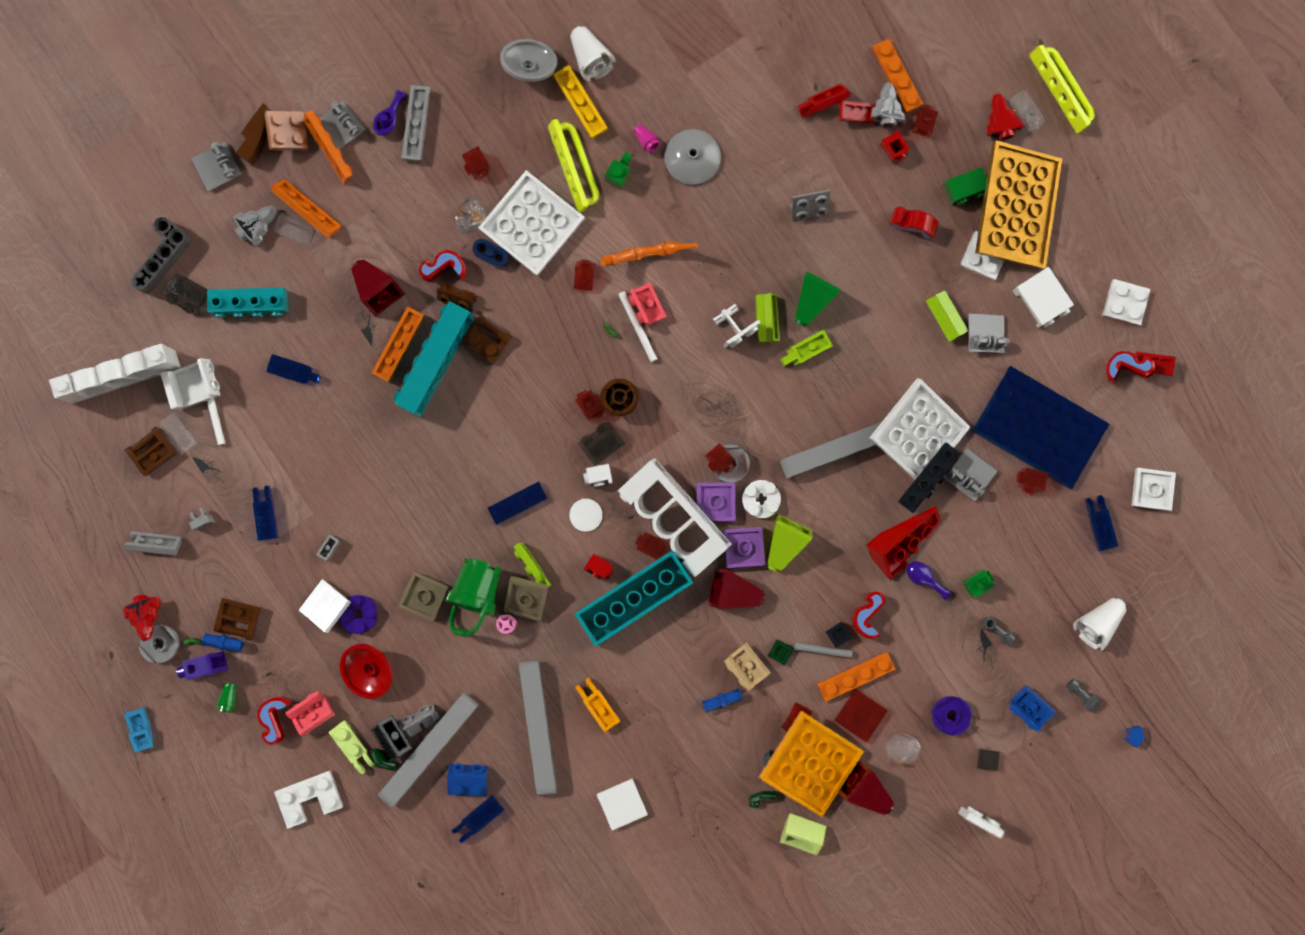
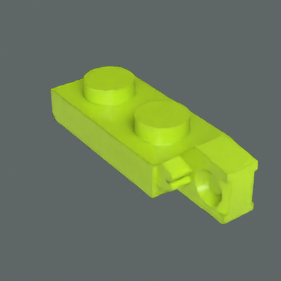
[780,329,833,367]
[514,542,552,588]

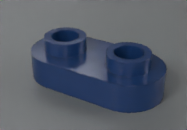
[472,239,509,268]

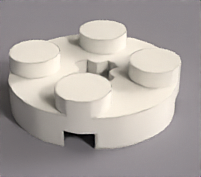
[742,480,781,519]

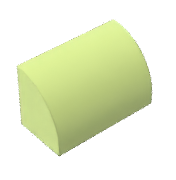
[780,813,826,855]

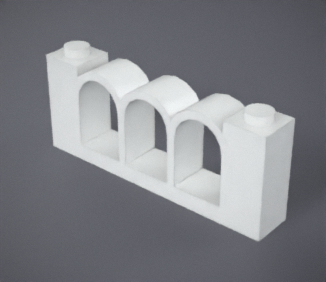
[49,344,181,404]
[618,458,732,577]

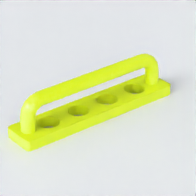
[1029,45,1095,134]
[548,119,599,213]

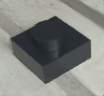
[825,622,852,648]

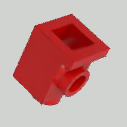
[880,130,910,163]
[583,553,614,581]

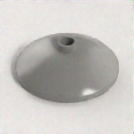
[500,39,557,82]
[665,129,721,185]

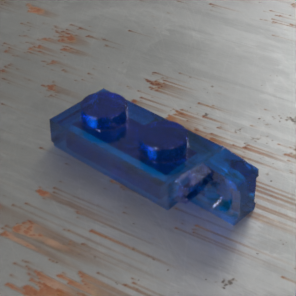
[266,354,321,384]

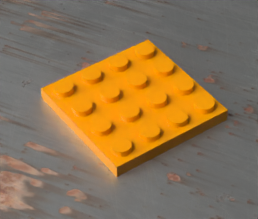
[759,711,864,817]

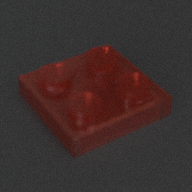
[833,688,888,743]

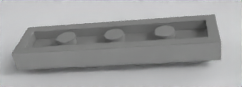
[402,85,431,162]

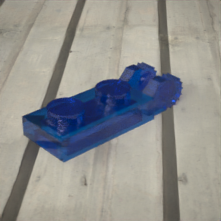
[252,485,279,541]
[1085,495,1118,551]
[451,794,505,844]

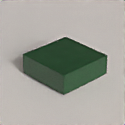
[767,639,794,666]

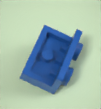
[1009,684,1056,732]
[447,764,488,796]

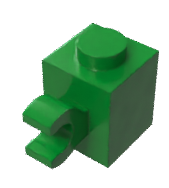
[604,151,632,190]
[962,569,995,598]

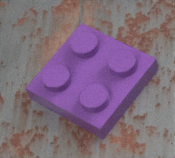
[697,483,735,521]
[724,527,765,568]

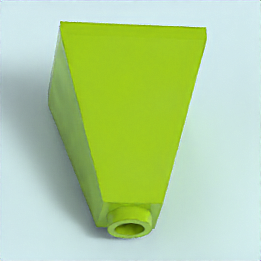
[768,514,813,572]

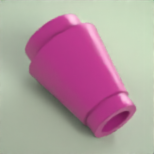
[633,124,660,153]

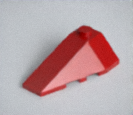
[866,506,941,580]

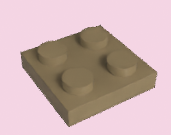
[398,571,450,622]
[504,576,549,621]

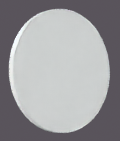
[569,499,602,532]

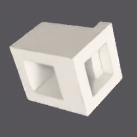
[583,464,613,487]

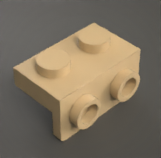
[724,642,771,691]

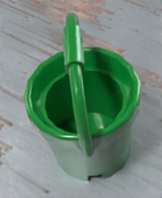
[445,558,501,638]

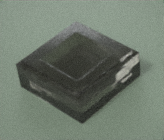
[977,749,1000,771]

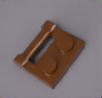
[462,315,512,365]
[125,426,177,476]
[214,598,261,641]

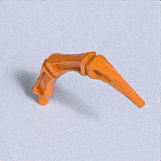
[600,241,698,266]

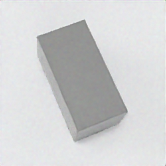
[316,534,342,561]

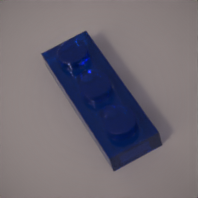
[488,482,548,525]

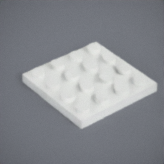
[478,170,585,276]
[869,378,970,480]

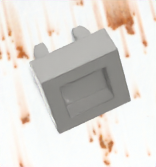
[189,508,215,531]

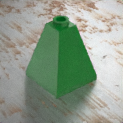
[795,272,841,327]

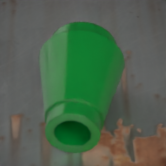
[216,683,236,713]

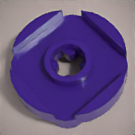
[339,595,378,633]
[931,696,972,735]

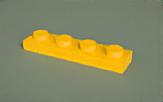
[553,65,608,139]

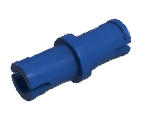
[202,633,244,652]
[702,688,743,713]

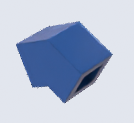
[1124,726,1145,748]

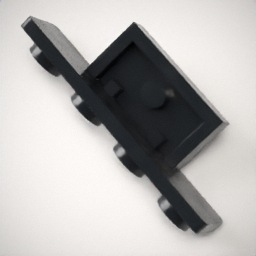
[898,442,960,513]

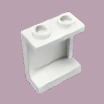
[1013,267,1074,328]
[160,358,221,410]

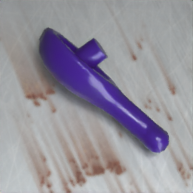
[373,90,406,136]
[907,561,952,600]

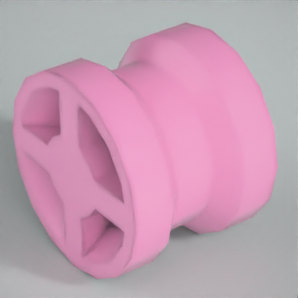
[496,614,517,634]

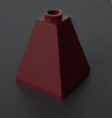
[351,259,405,317]
[707,568,766,609]
[838,760,894,815]

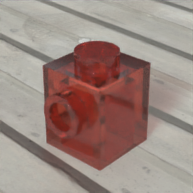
[462,146,491,179]
[705,443,735,474]
[1016,468,1049,494]
[635,532,666,560]

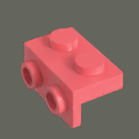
[628,283,667,327]
[286,691,335,737]

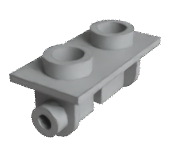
[399,703,440,737]

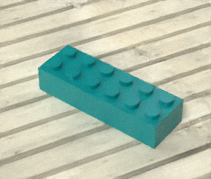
[394,301,474,418]
[574,550,693,647]

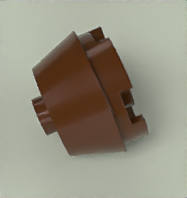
[600,378,639,417]

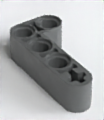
[132,217,191,293]

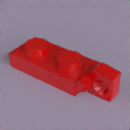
[797,83,851,118]

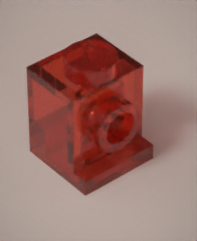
[912,105,938,137]
[575,389,604,421]

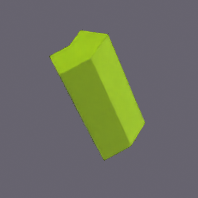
[926,290,968,342]
[755,293,780,344]

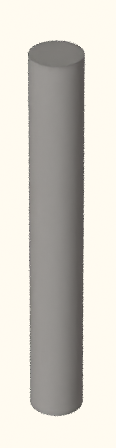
[794,642,853,658]

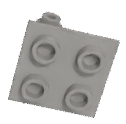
[320,101,365,149]
[191,142,242,192]
[790,190,830,221]
[968,314,1010,353]
[945,448,997,501]

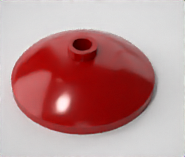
[339,644,393,699]

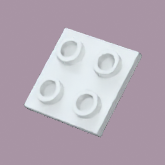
[713,304,761,348]

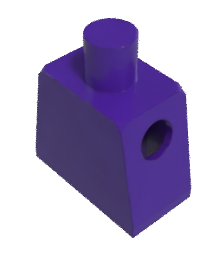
[177,651,229,680]

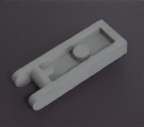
[124,531,182,555]

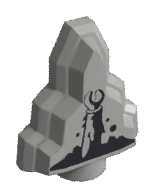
[871,83,906,129]
[233,205,278,247]

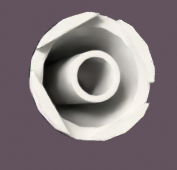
[570,27,616,81]
[1073,598,1127,650]

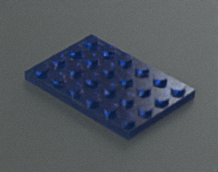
[971,366,1109,490]

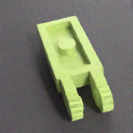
[328,720,375,775]

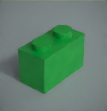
[944,167,987,206]

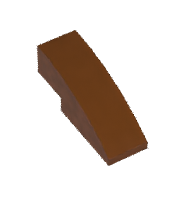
[236,103,270,166]

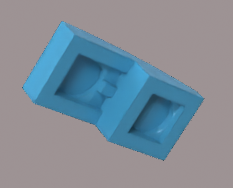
[124,707,154,752]

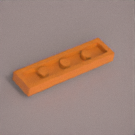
[872,38,923,114]
[303,110,352,184]
[270,179,342,238]
[371,306,425,383]
[817,652,895,702]

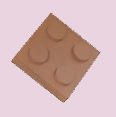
[264,111,309,151]

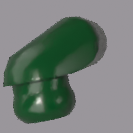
[370,748,396,771]
[748,791,777,808]

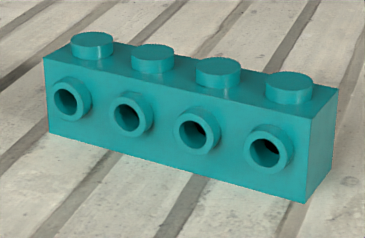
[207,287,288,318]

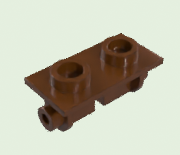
[437,283,478,312]

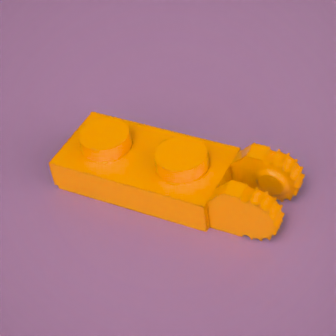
[575,677,621,732]

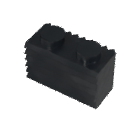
[371,715,412,761]

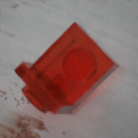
[574,260,596,291]
[781,702,812,732]

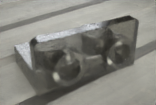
[163,273,208,316]
[578,422,625,466]

